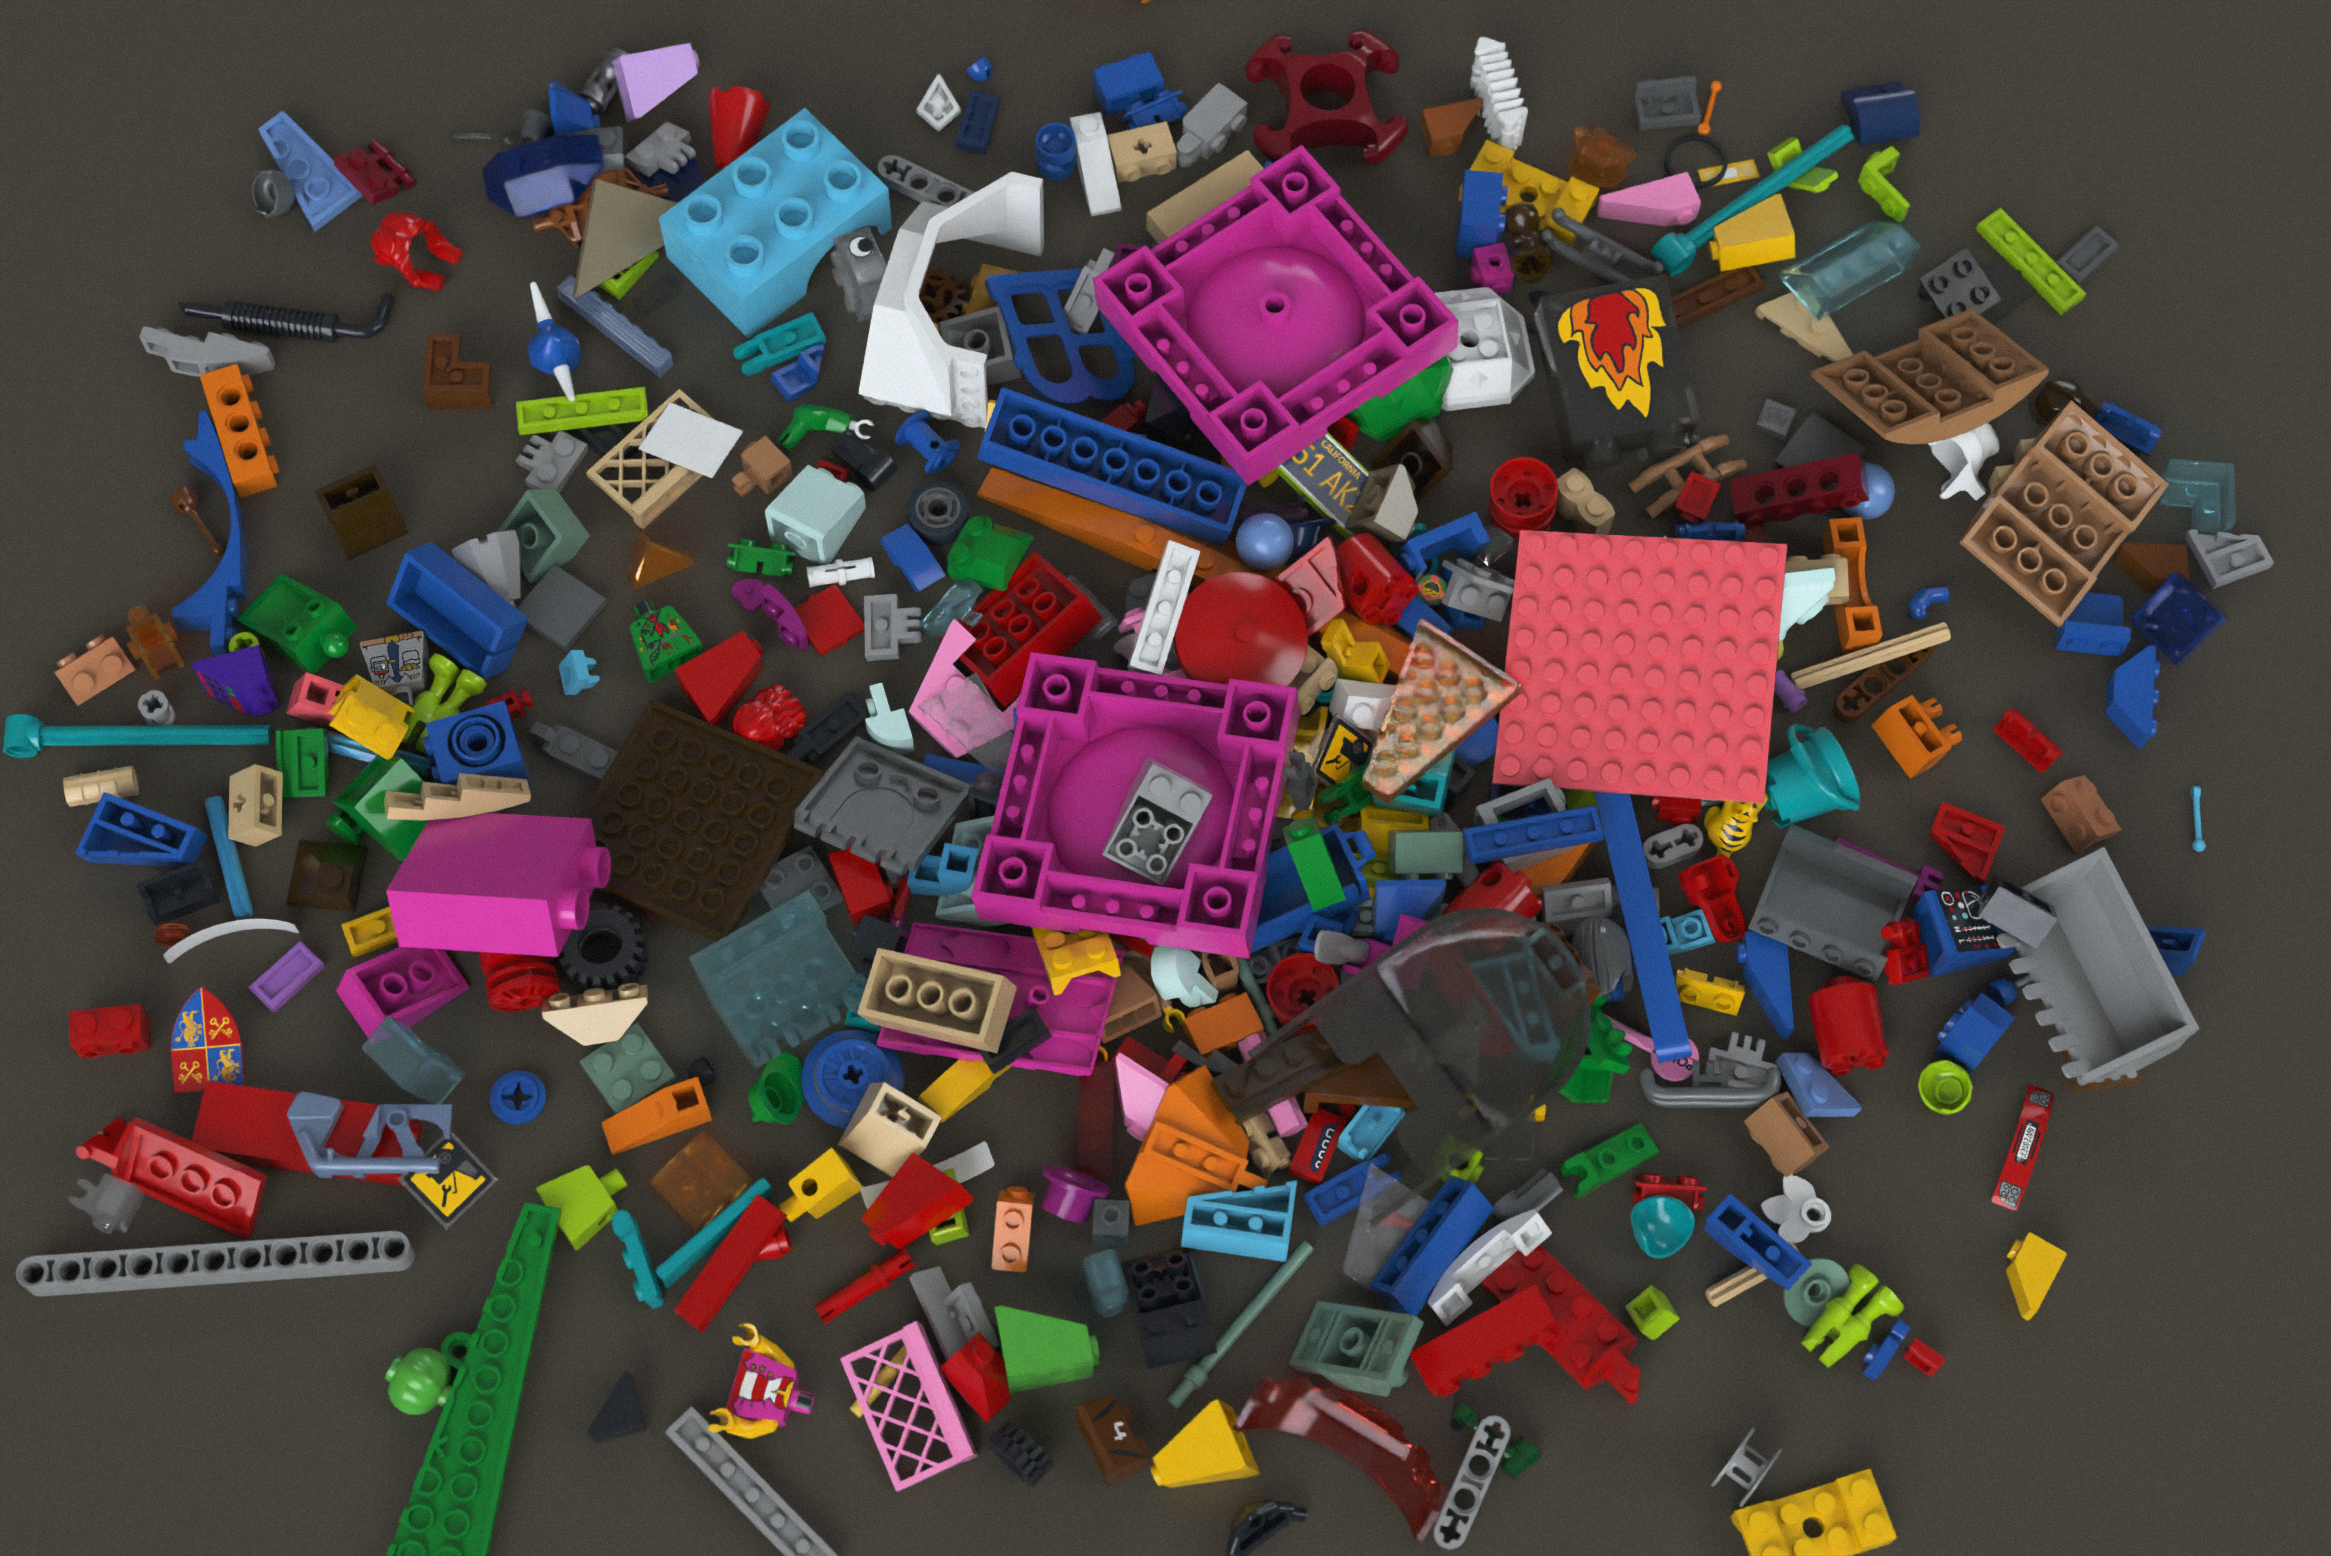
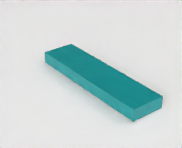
[655,1178,774,1289]

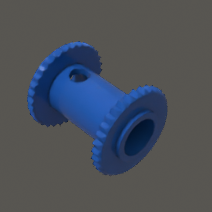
[895,410,960,475]

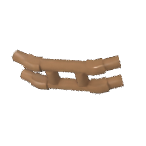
[1628,434,1747,519]

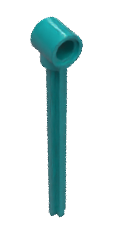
[1651,124,1854,277]
[3,714,272,758]

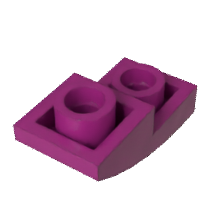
[760,583,809,652]

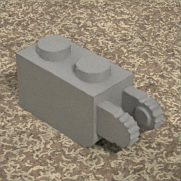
[1176,82,1248,168]

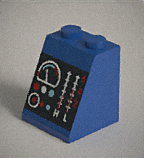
[1910,886,2016,978]

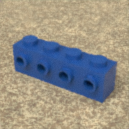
[1369,1176,1494,1316]

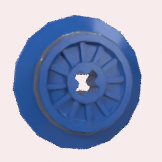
[801,1029,905,1129]

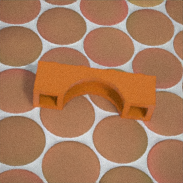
[1822,517,1882,654]

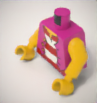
[708,1324,815,1439]

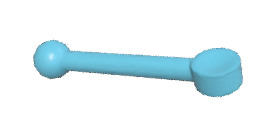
[2190,785,2206,852]

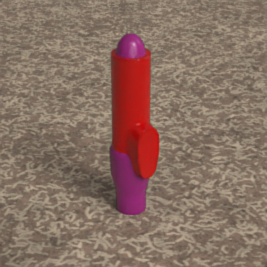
[888,874,911,928]

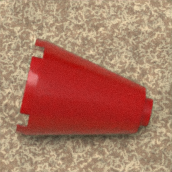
[708,86,771,171]

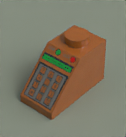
[1420,97,1484,157]

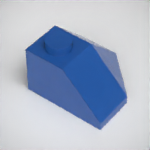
[548,80,601,137]

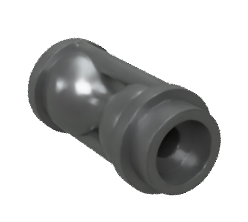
[578,47,628,114]

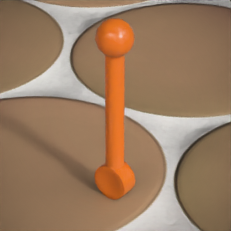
[1697,80,1722,136]

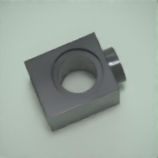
[1092,1199,1130,1246]

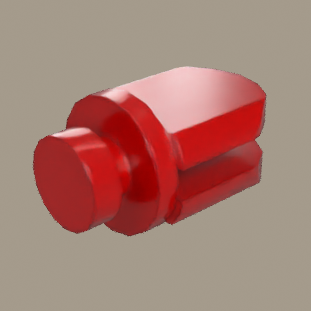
[1102,399,1147,433]
[481,688,535,720]

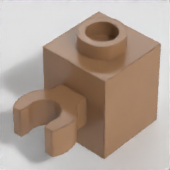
[732,435,793,497]

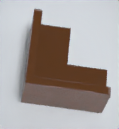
[423,334,494,409]

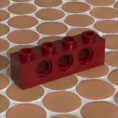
[1730,452,1870,528]

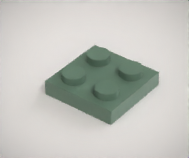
[579,1023,677,1115]

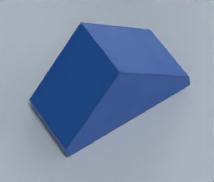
[2146,925,2206,977]

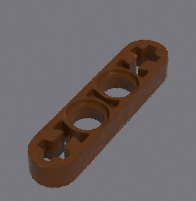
[1833,645,1935,723]

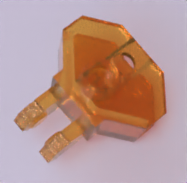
[1567,126,1637,188]
[125,606,185,680]

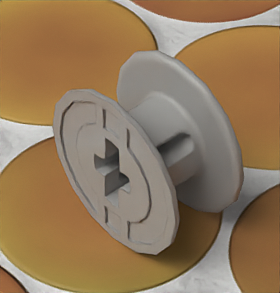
[1711,1427,1783,1507]

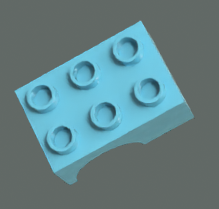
[659,108,892,339]

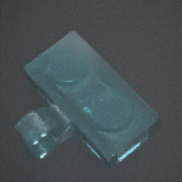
[921,579,983,637]

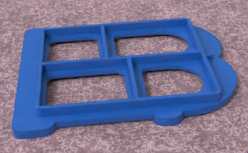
[985,268,1135,406]

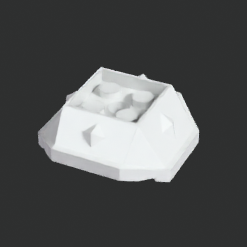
[1435,287,1535,411]

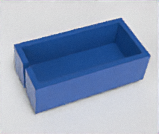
[386,541,529,680]

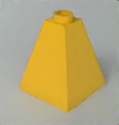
[1150,1399,1260,1488]

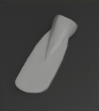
[1314,929,1370,965]

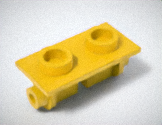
[1674,967,1745,1016]

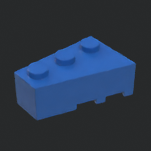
[75,792,208,867]

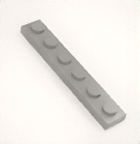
[665,1406,838,1556]

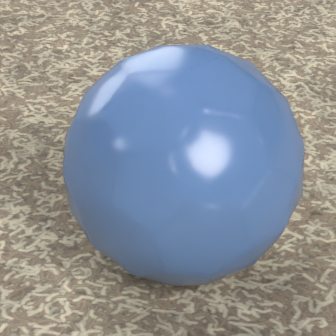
[1842,462,1895,520]
[1236,513,1294,571]

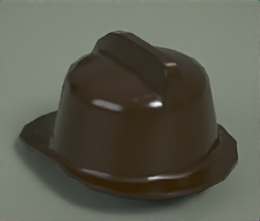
[2029,378,2099,425]

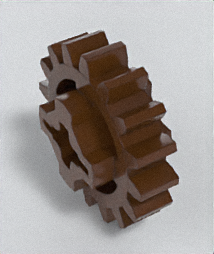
[919,266,966,325]

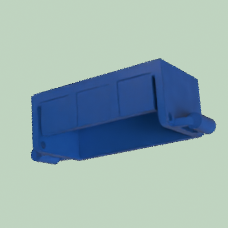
[1251,822,1376,953]

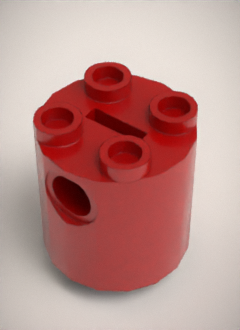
[1335,533,1419,626]
[1442,860,1543,960]
[1808,976,1889,1076]

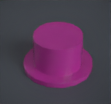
[1041,1165,1110,1223]

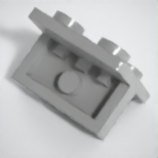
[1442,558,1515,622]

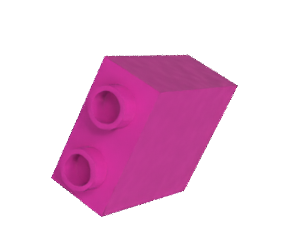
[386,813,611,957]

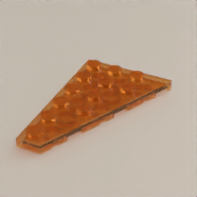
[1362,618,1522,804]

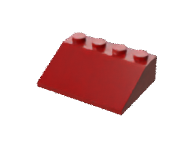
[938,551,1103,707]

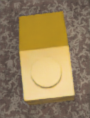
[2006,1232,2067,1321]

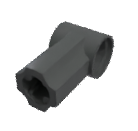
[1492,1168,1563,1223]

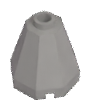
[451,530,521,608]

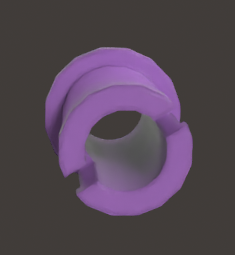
[1774,670,1807,713]

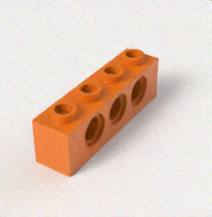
[200,364,280,498]

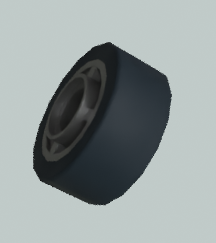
[907,481,970,546]

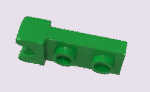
[1559,1123,1659,1199]

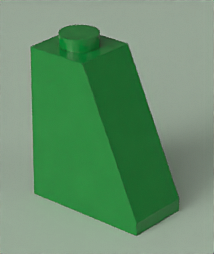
[1282,816,1346,911]

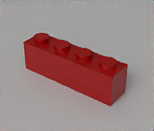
[1410,1284,1560,1397]

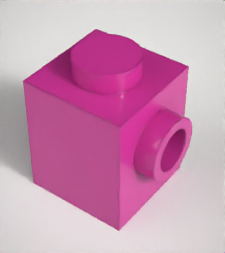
[1469,242,1514,296]

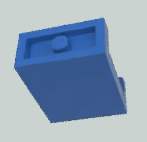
[1395,511,1490,583]

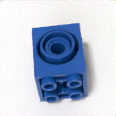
[422,701,531,786]

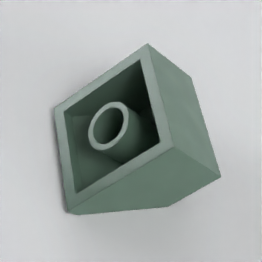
[497,488,590,583]

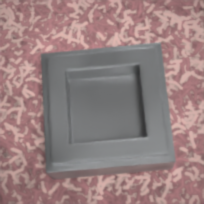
[1754,399,1797,440]

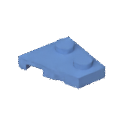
[1776,1053,1862,1117]

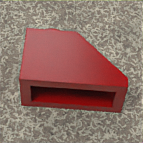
[939,1332,1011,1423]

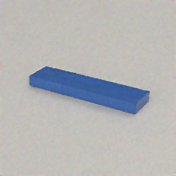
[1462,805,1604,865]

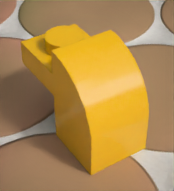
[1321,619,1391,684]

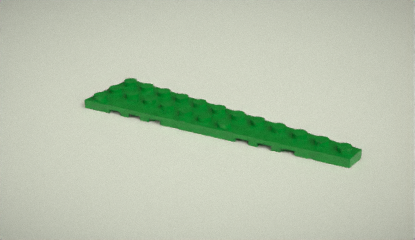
[386,1203,562,1556]

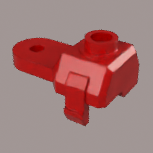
[1677,854,1747,943]

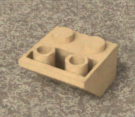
[838,1082,942,1177]

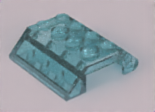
[689,889,867,1068]

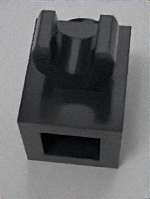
[852,914,910,978]

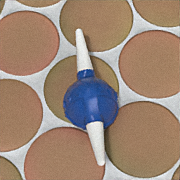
[528,281,581,401]

